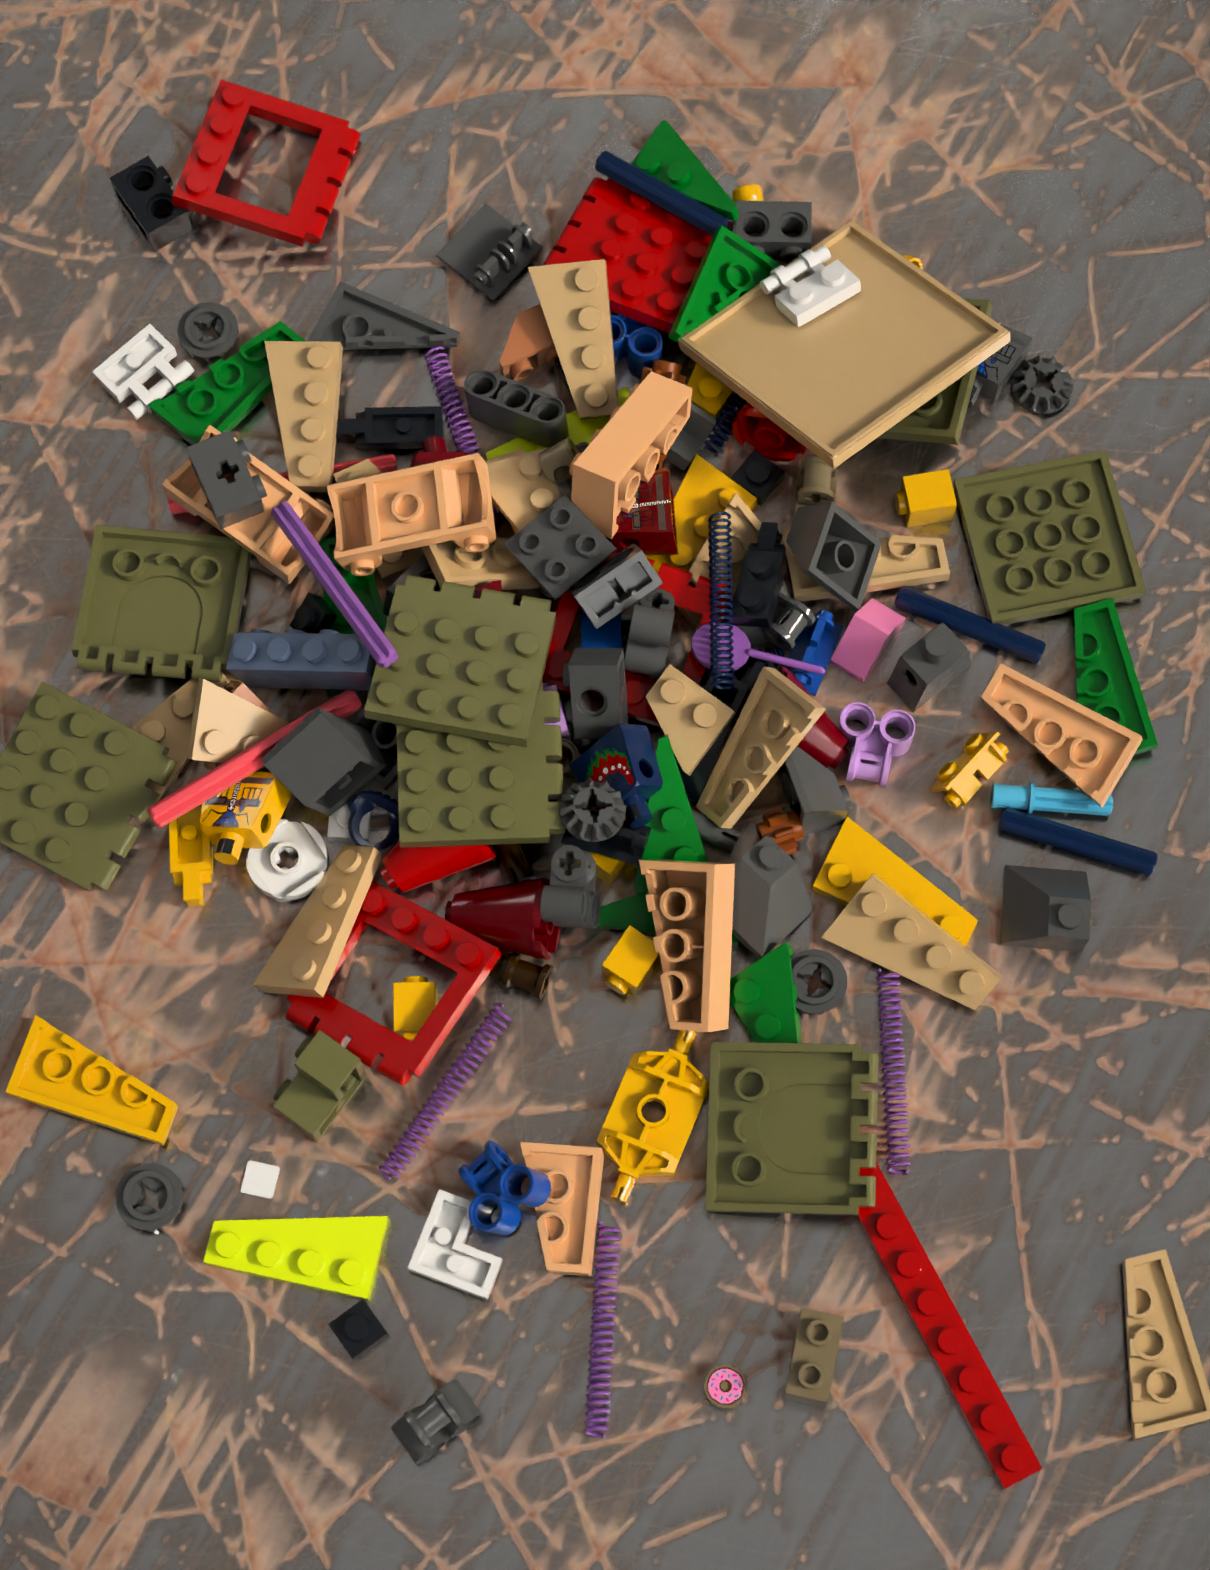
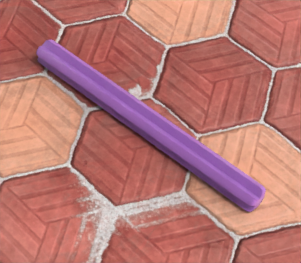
[271,501,398,668]

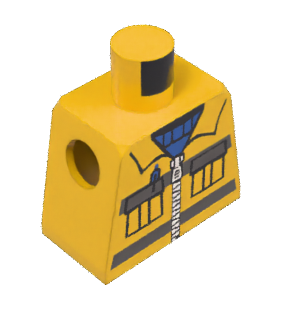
[200,770,291,865]

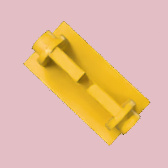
[929,731,1009,809]

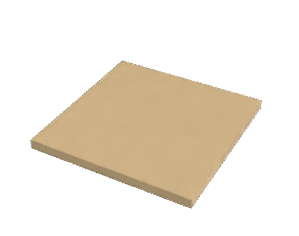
[678,220,1010,469]

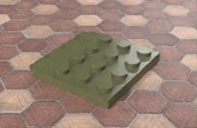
[71,525,251,682]
[364,575,556,747]
[0,682,178,891]
[396,683,566,848]
[705,1042,878,1216]

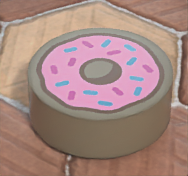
[704,1364,747,1409]

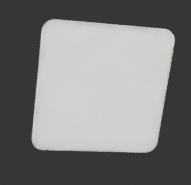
[241,1160,280,1199]

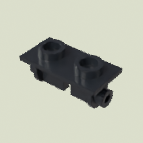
[561,808,651,867]

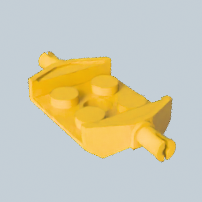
[596,1030,709,1204]

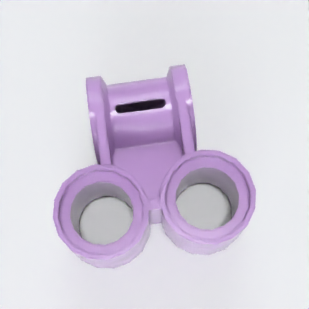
[838,702,916,788]

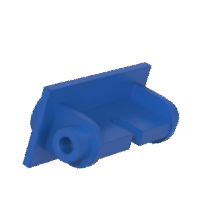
[785,610,843,696]

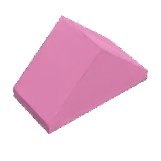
[830,598,906,683]

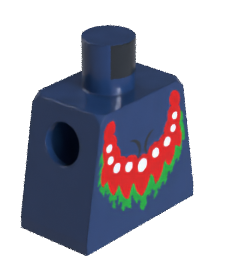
[569,723,663,828]

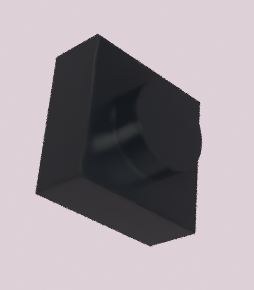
[730,450,785,506]
[290,592,338,634]
[328,1299,388,1361]

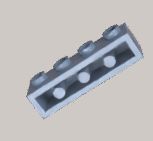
[226,628,376,690]

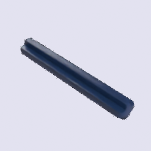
[595,151,728,236]
[895,586,1046,663]
[999,808,1158,875]

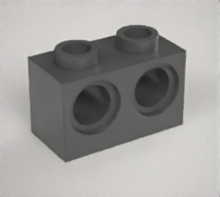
[734,201,812,264]
[569,543,663,629]

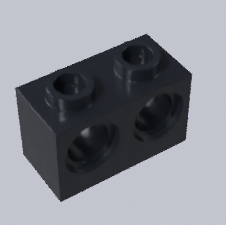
[110,156,193,252]

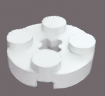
[246,819,329,903]

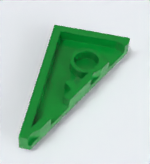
[668,225,781,342]

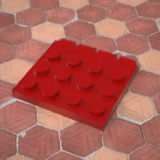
[543,177,734,333]

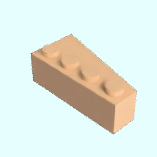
[569,371,692,539]
[639,859,735,1032]

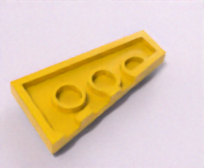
[812,816,978,946]

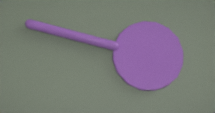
[691,623,825,674]

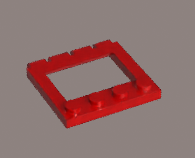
[172,80,361,247]
[542,547,729,728]
[285,881,502,1086]

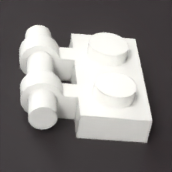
[760,245,861,327]
[92,324,195,420]

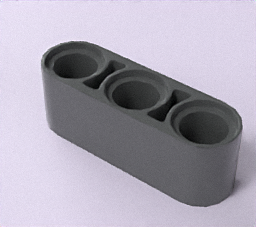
[464,370,569,448]

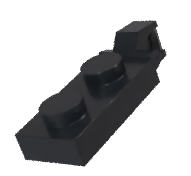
[336,406,443,450]
[730,522,788,628]

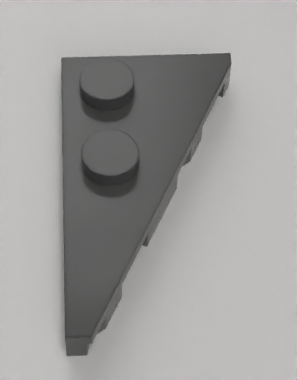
[307,281,461,350]

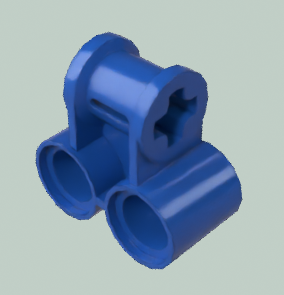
[611,314,663,376]
[458,1140,551,1236]

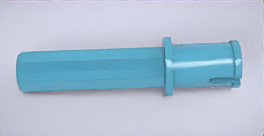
[990,782,1113,816]

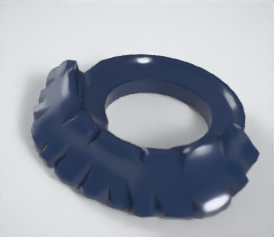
[347,790,399,851]

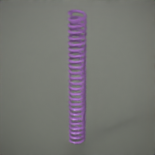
[424,346,500,515]
[876,968,911,1174]
[379,1003,511,1180]
[583,1221,621,1438]

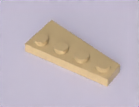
[252,845,383,998]

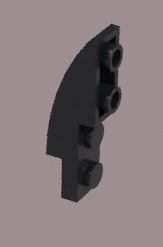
[674,657,767,804]

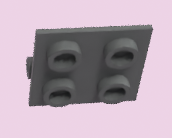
[436,204,543,300]
[504,494,617,600]

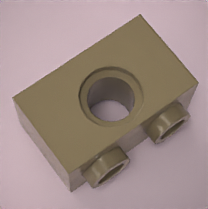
[783,1308,844,1408]

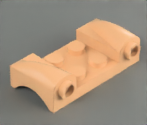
[161,425,336,584]
[327,453,496,576]

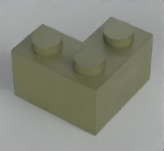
[273,1030,367,1143]

